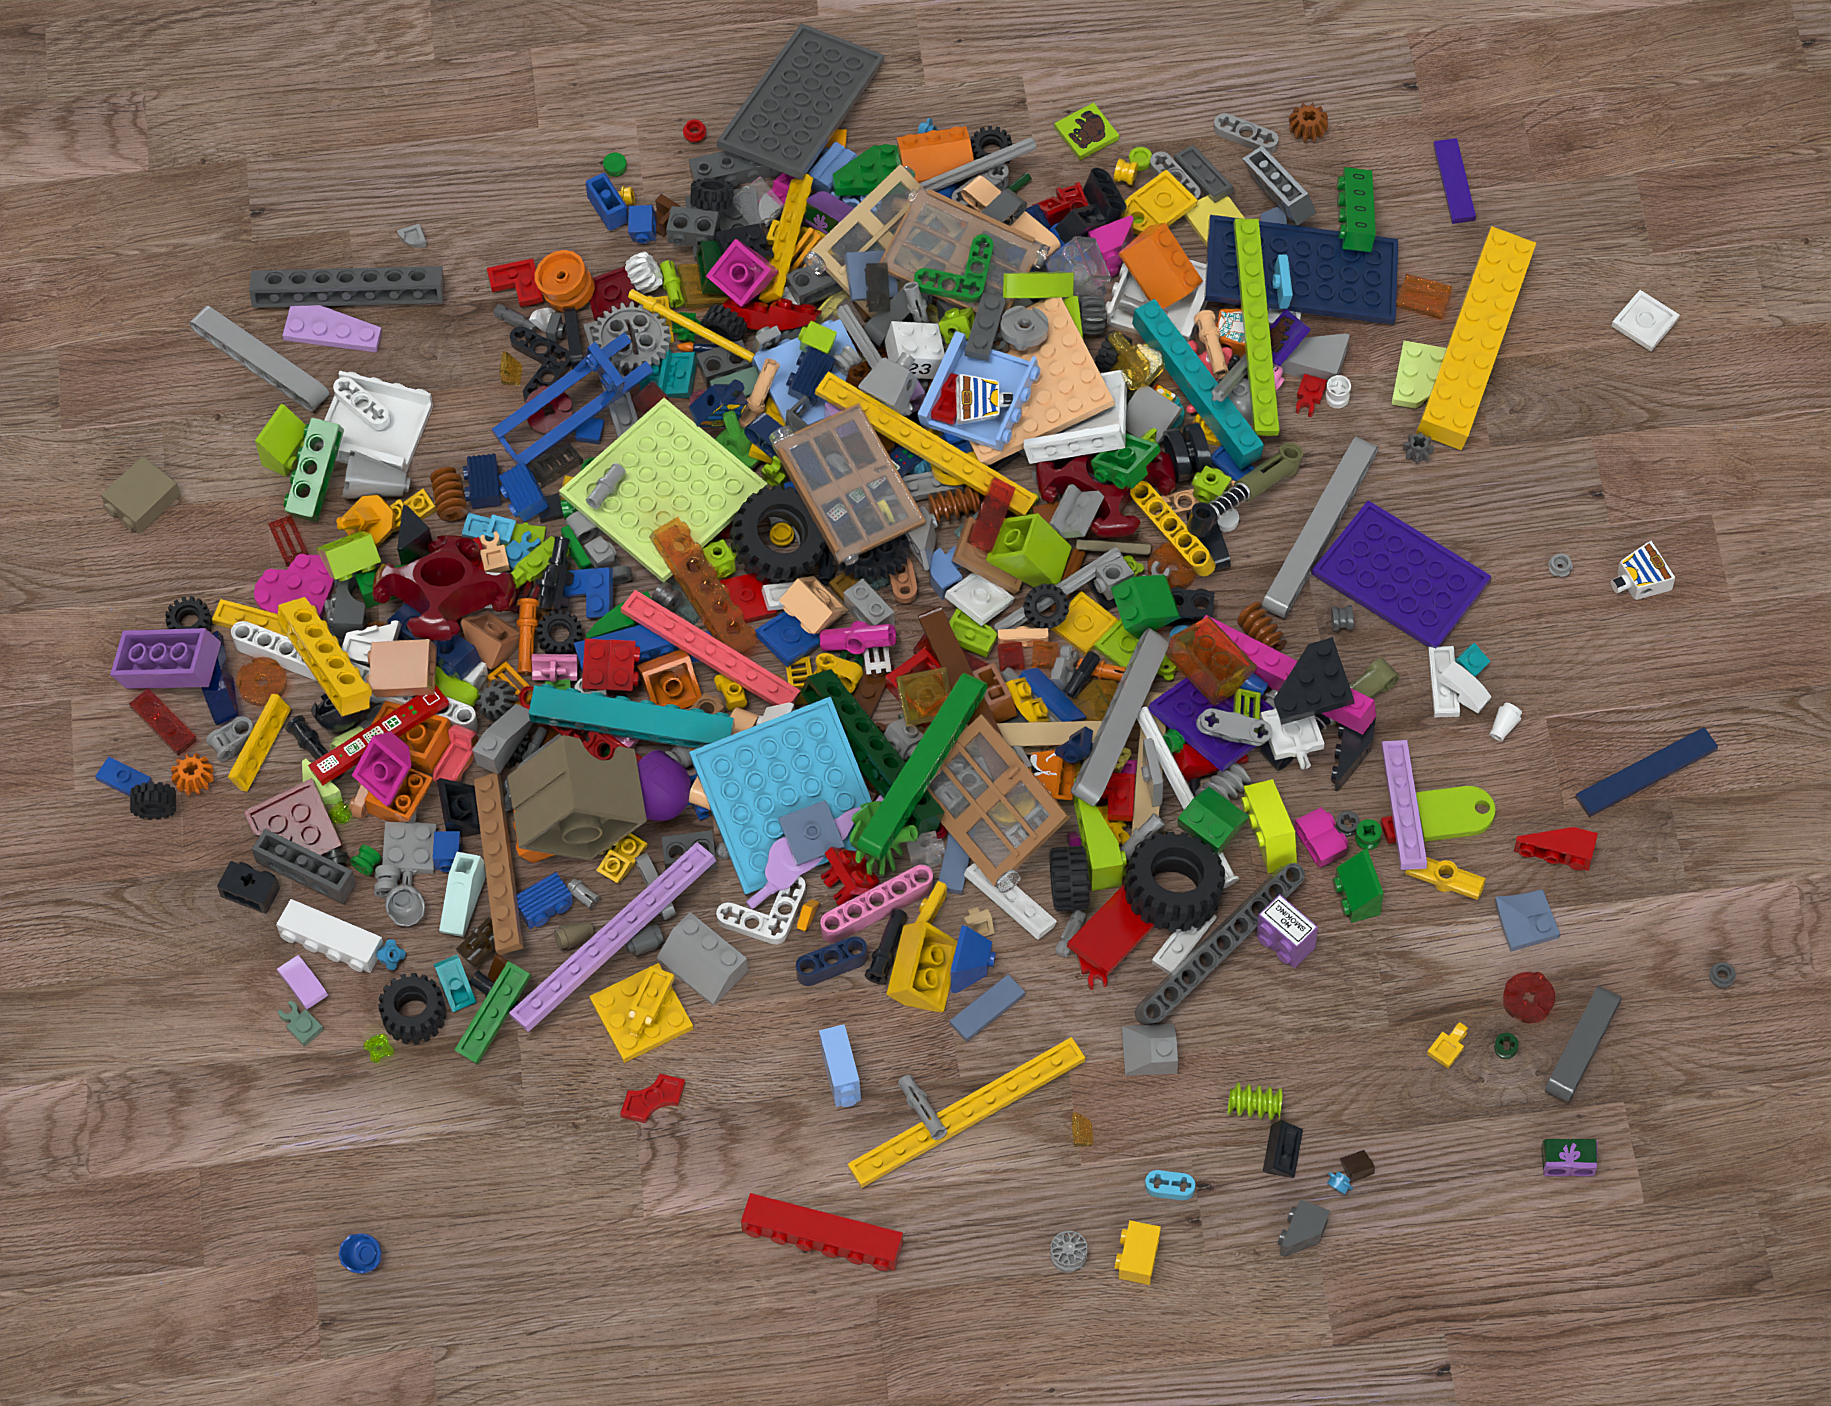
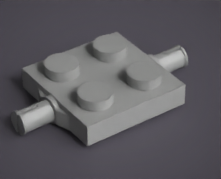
[382,809,436,886]

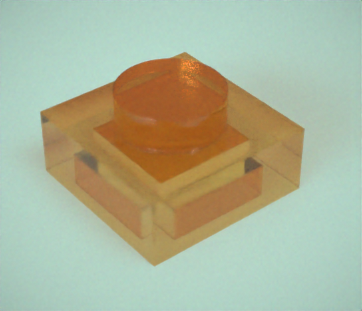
[1032,641,1058,669]

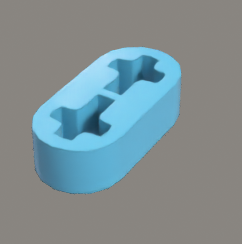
[1145,1170,1195,1200]

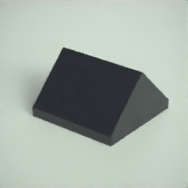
[397,505,432,565]
[437,778,481,838]

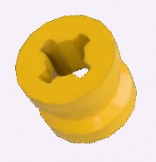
[1114,158,1138,186]

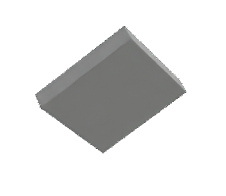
[1126,382,1183,444]

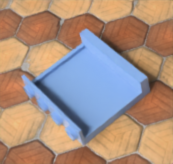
[752,319,863,426]
[918,331,1041,451]

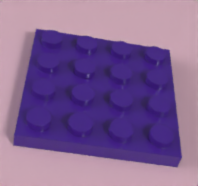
[1148,659,1274,772]

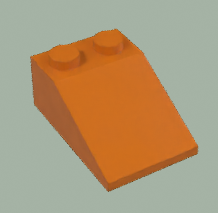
[371,701,453,775]

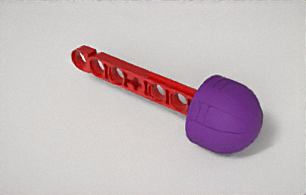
[519,686,692,821]

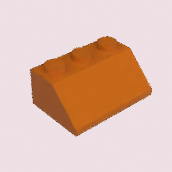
[897,126,975,183]
[1118,222,1203,309]

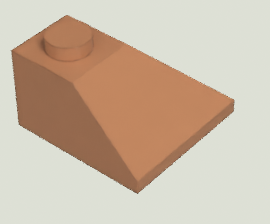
[461,610,519,669]

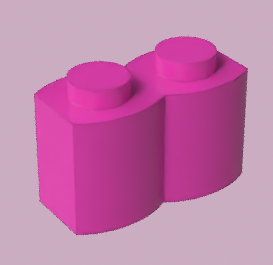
[1294,807,1348,868]

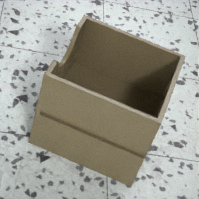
[508,735,647,861]

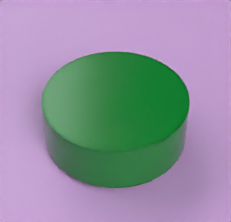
[603,152,627,177]

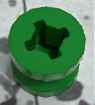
[1355,819,1382,851]
[350,844,382,876]

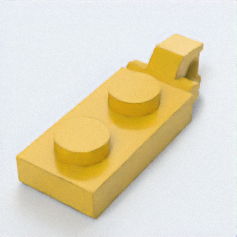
[629,966,675,1037]

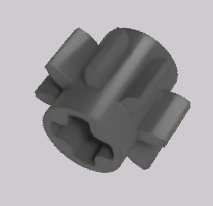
[1403,432,1434,464]

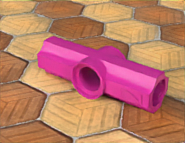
[819,621,897,654]

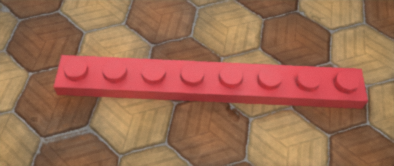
[621,590,800,706]

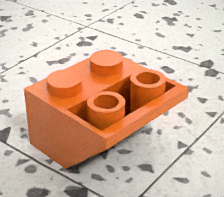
[364,768,433,822]

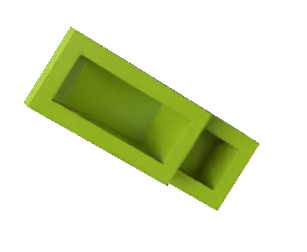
[1003,271,1074,298]

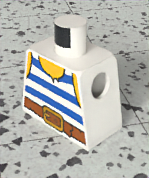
[956,374,1013,424]
[1610,541,1675,600]

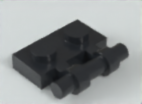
[714,223,774,260]

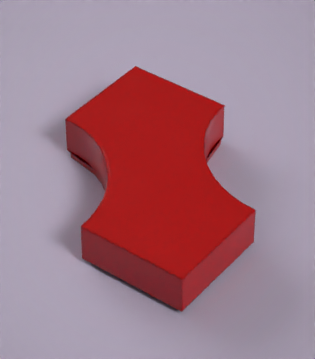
[620,1073,686,1124]

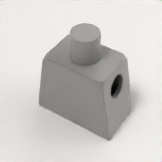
[858,352,918,415]

